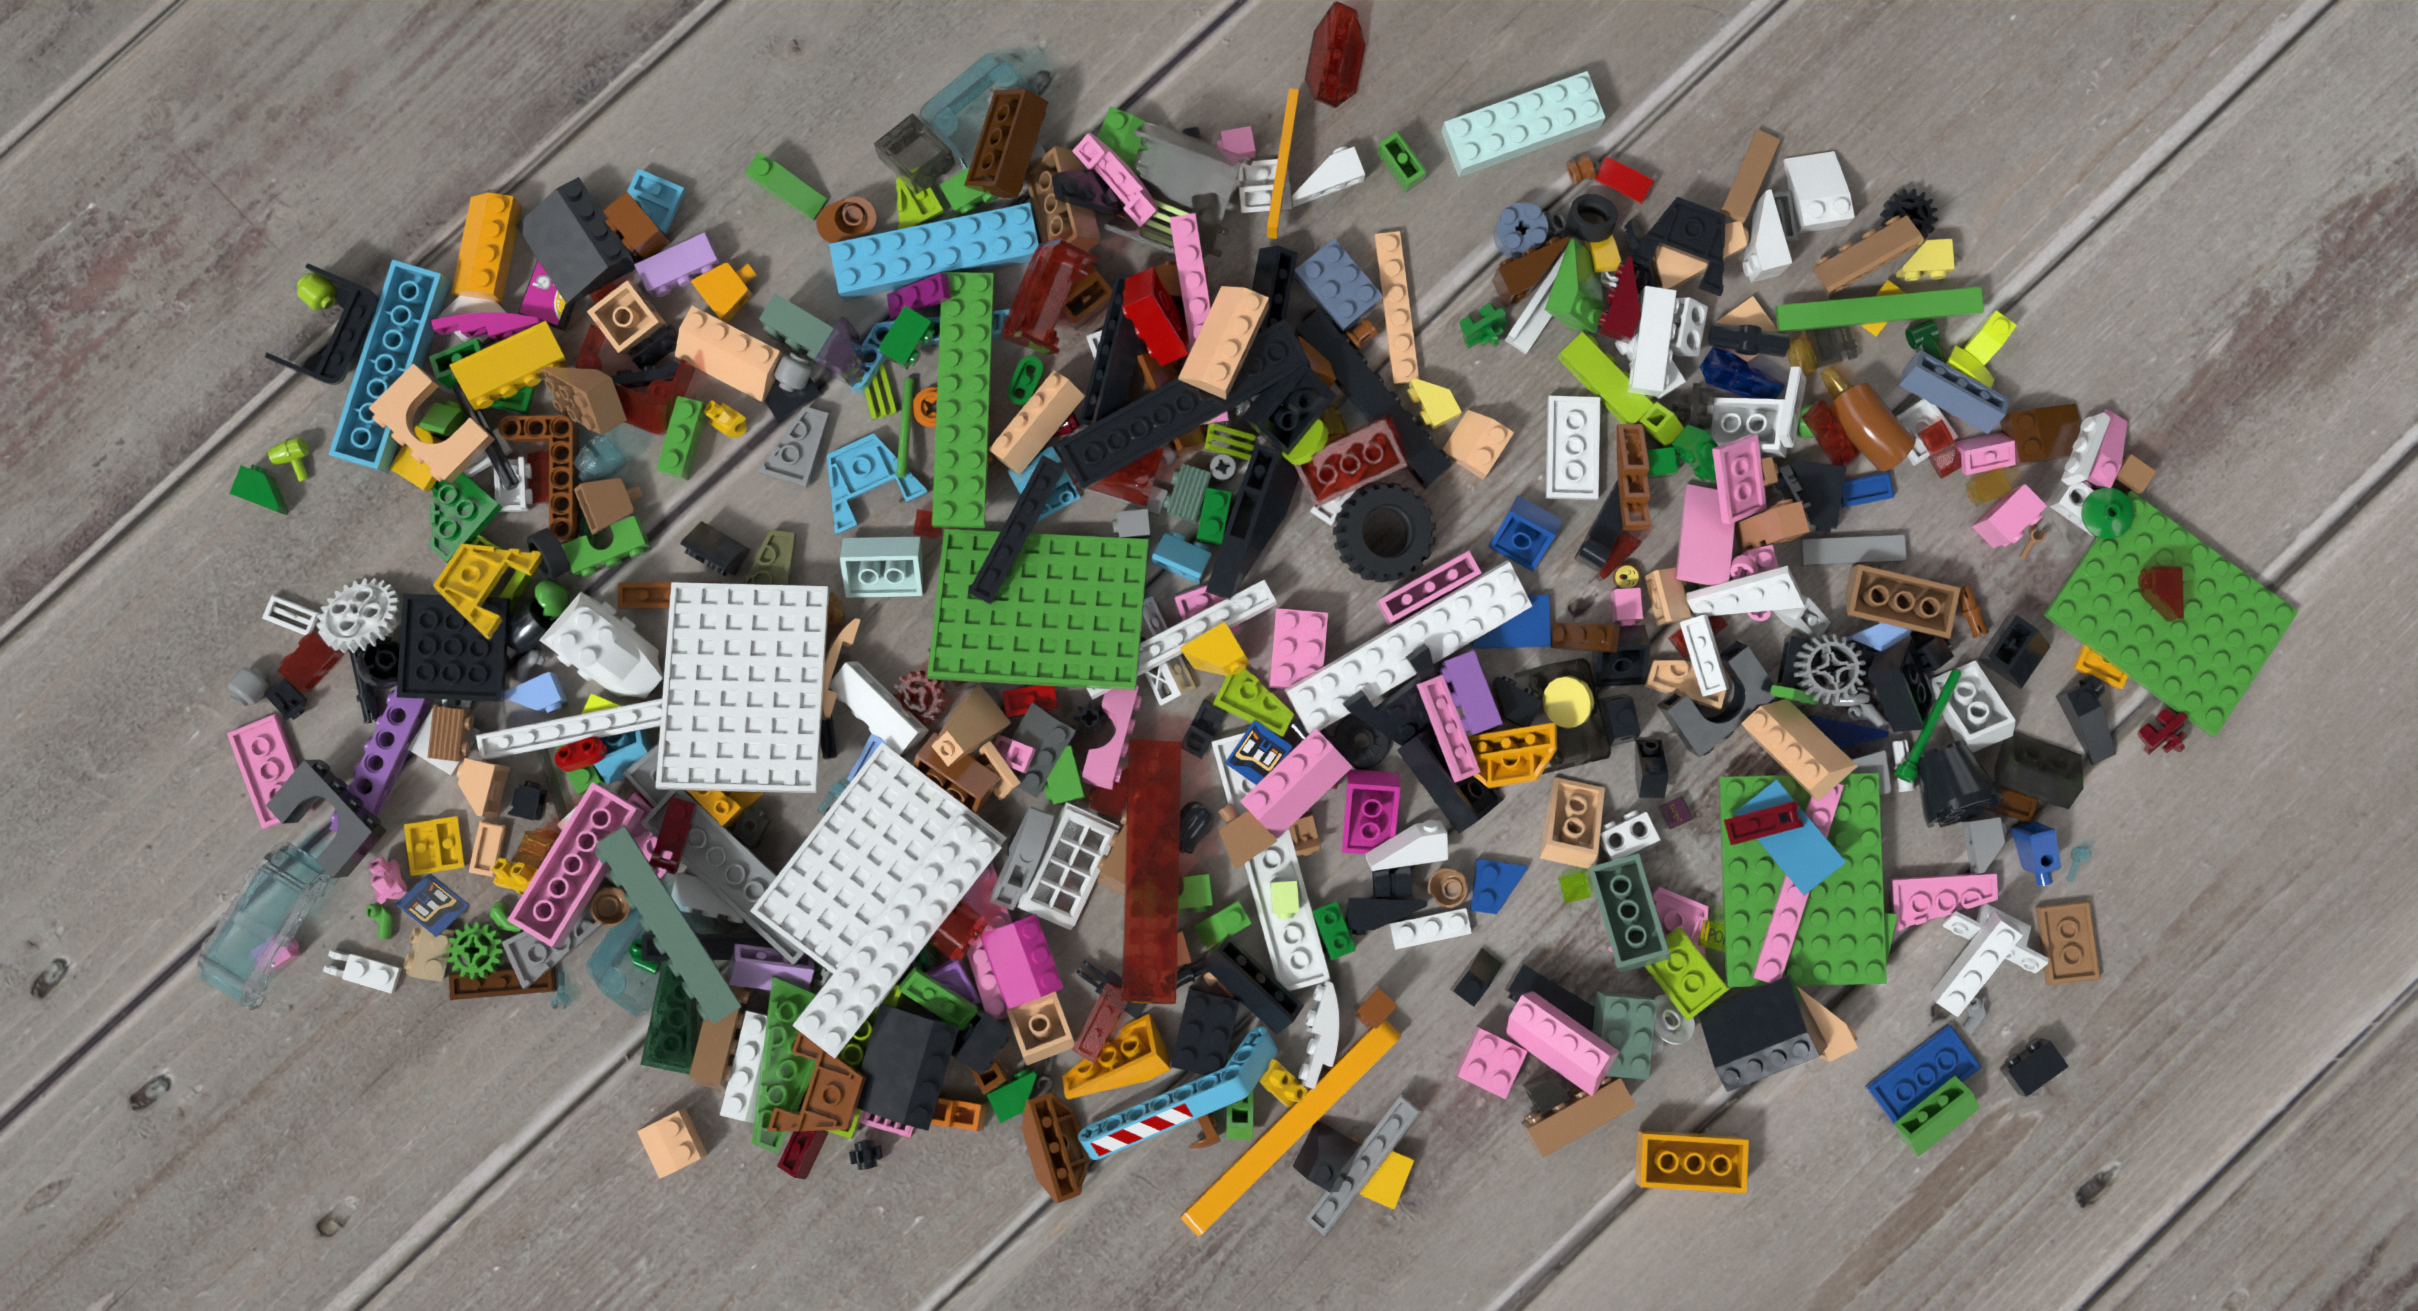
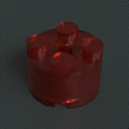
[928,900,987,961]

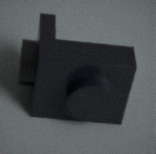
[264,677,307,722]

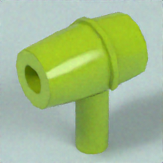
[268,436,309,482]

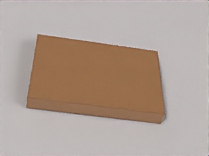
[2035,901,2101,985]

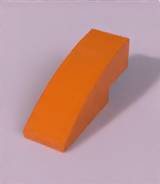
[931,1096,987,1131]

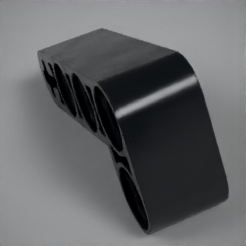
[1574,479,1623,571]

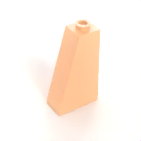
[1651,221,1749,290]
[932,683,1011,766]

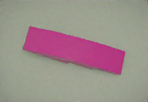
[431,312,542,341]

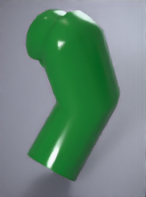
[629,940,661,975]

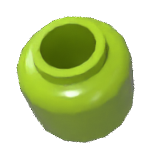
[297,273,337,311]

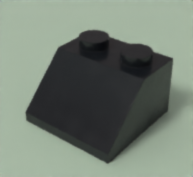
[1592,625,1650,687]
[951,1009,1011,1075]

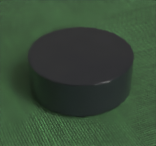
[2078,674,2105,698]

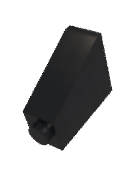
[1793,460,1847,533]

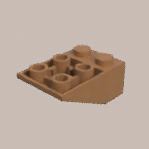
[543,367,627,435]

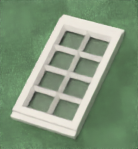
[1017,802,1119,930]

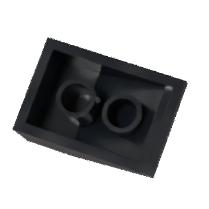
[1242,364,1337,455]

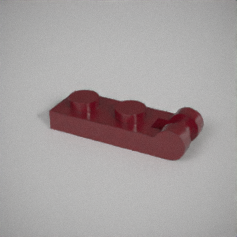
[649,797,698,875]
[1724,801,1804,846]

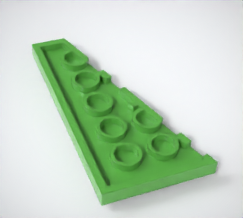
[752,976,816,1154]

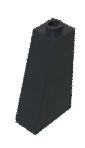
[1776,636,1879,688]

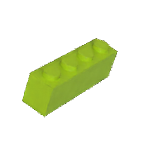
[1557,331,1654,424]

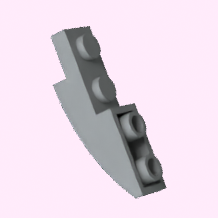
[989,806,1054,910]

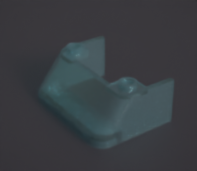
[920,53,1039,171]
[586,907,707,1017]

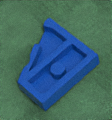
[1470,859,1527,914]

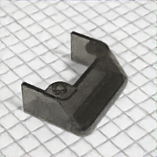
[1514,658,1611,775]

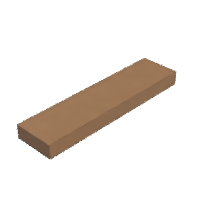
[1720,129,1781,223]

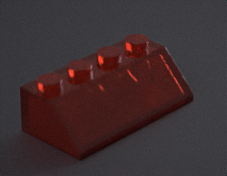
[1294,413,1408,508]

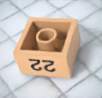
[587,280,666,354]

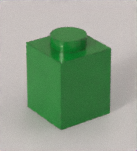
[1647,447,1681,479]

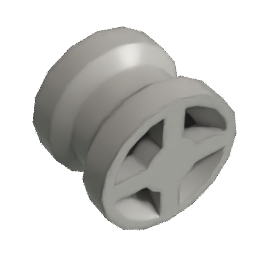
[1210,454,1236,483]

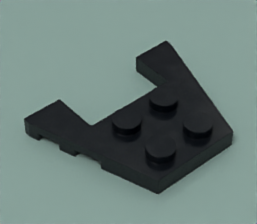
[1627,197,1726,296]
[1342,643,1435,746]

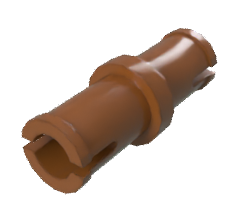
[1958,584,1989,638]

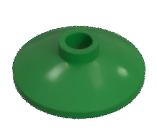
[2081,488,2134,539]

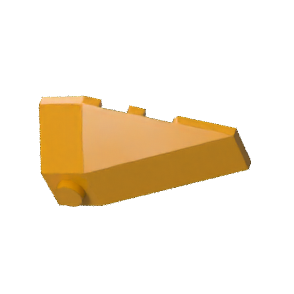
[1062,1014,1171,1099]

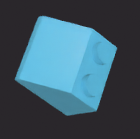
[1152,532,1212,584]
[594,729,653,785]

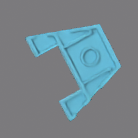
[827,433,929,535]

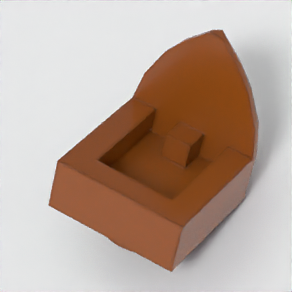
[1188,1112,1221,1149]

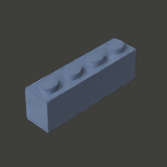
[1899,350,2009,434]

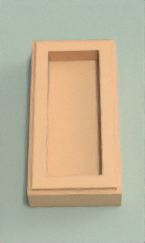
[469,821,508,877]

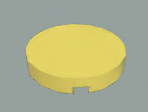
[1542,676,1594,728]

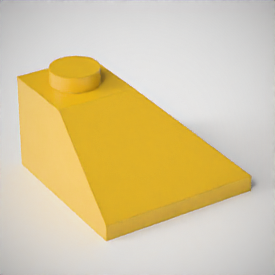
[1180,621,1250,676]

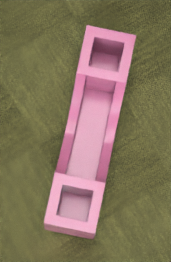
[1082,686,1142,790]

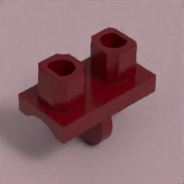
[2137,707,2188,755]

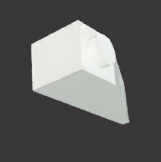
[1291,146,1365,207]
[1366,820,1448,871]

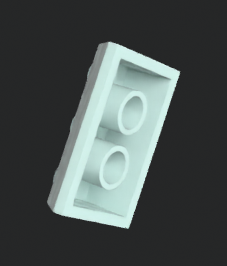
[840,537,923,598]

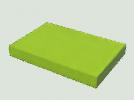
[1644,926,1729,1021]

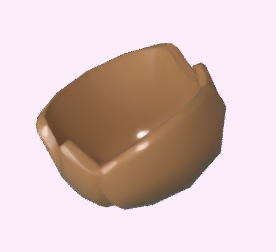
[1428,868,1469,908]
[590,887,631,927]

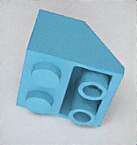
[1007,446,1081,523]

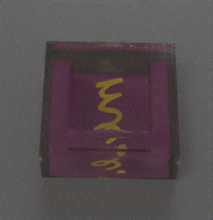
[1658,796,1693,830]

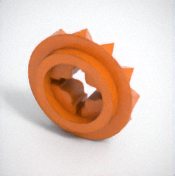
[912,387,937,429]

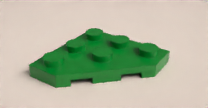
[429,472,503,563]

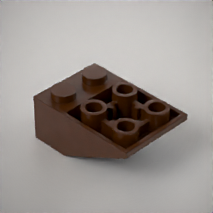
[1492,236,1570,307]
[1030,254,1112,331]

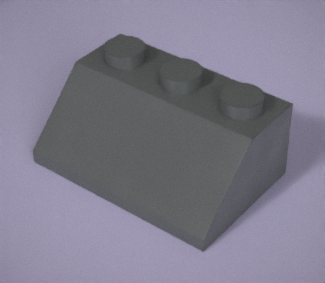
[1009,702,1077,798]

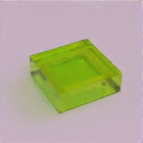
[1558,872,1590,904]

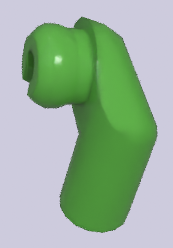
[490,902,524,933]
[366,903,394,939]

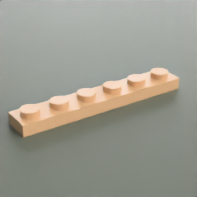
[1374,231,1419,385]

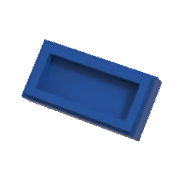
[1841,472,1894,508]

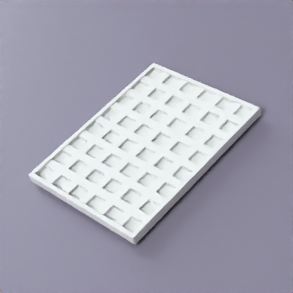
[656,582,829,793]
[750,743,1006,1007]

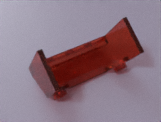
[1000,239,1098,354]
[575,324,695,436]

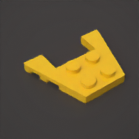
[433,543,543,640]

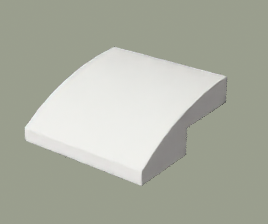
[1237,159,1292,213]

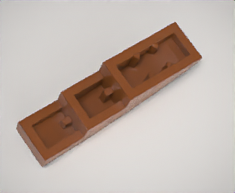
[1616,424,1651,530]

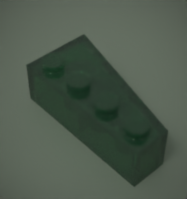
[640,961,698,1075]

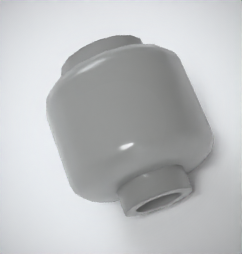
[774,352,813,392]
[228,667,269,706]

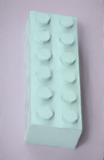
[1441,71,1605,177]

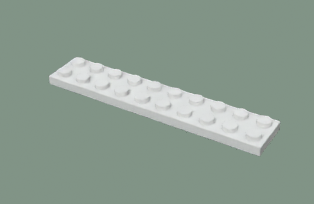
[1285,560,1532,734]
[1211,733,1330,991]
[792,815,1002,1059]

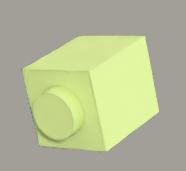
[1270,880,1299,919]

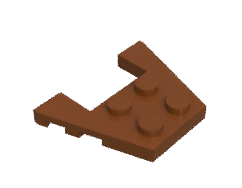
[767,1031,866,1132]

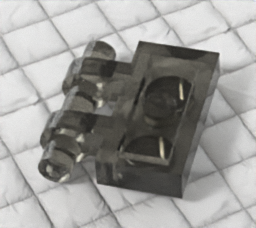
[1805,326,1858,369]

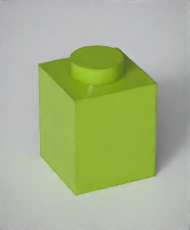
[1639,402,1684,448]

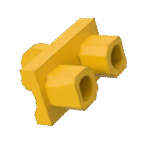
[703,400,747,439]
[492,858,539,895]
[1259,1059,1307,1108]

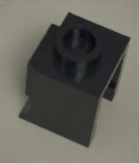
[508,780,548,821]

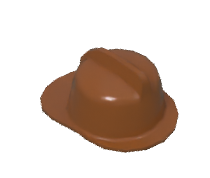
[816,196,877,243]

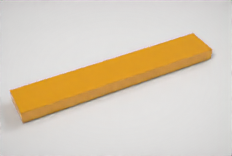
[1267,88,1299,239]

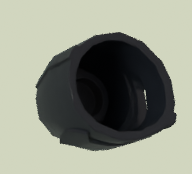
[507,598,556,653]

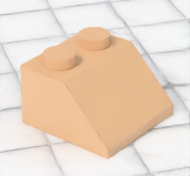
[1442,410,1514,480]
[1644,567,1693,627]
[457,758,511,817]
[1006,991,1076,1066]
[637,1107,708,1179]

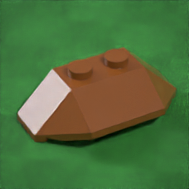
[1021,1092,1090,1204]

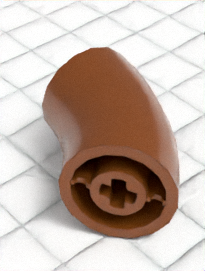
[1828,383,1916,471]

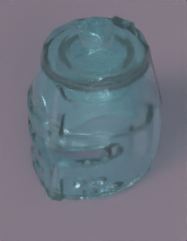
[574,433,627,482]

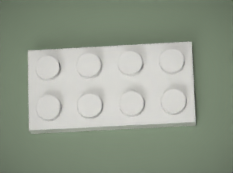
[1546,396,1600,500]

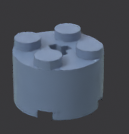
[1493,202,1548,260]

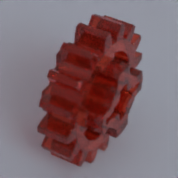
[892,670,948,726]

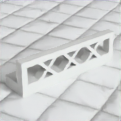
[1505,250,1566,354]
[1141,596,1196,706]

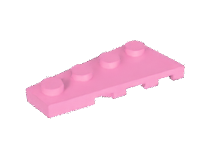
[1890,872,1998,932]

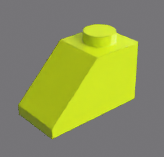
[1963,310,2017,365]

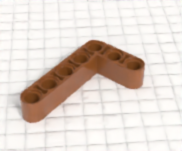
[498,415,579,543]

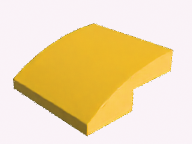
[404,816,465,876]
[1360,1138,1414,1210]

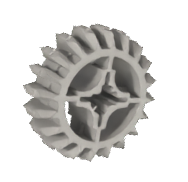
[1794,634,1866,704]

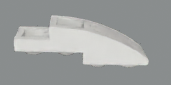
[1298,981,1339,1089]

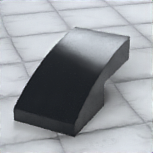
[1179,699,1226,759]

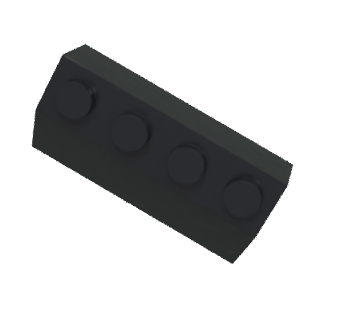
[1397,724,1504,834]

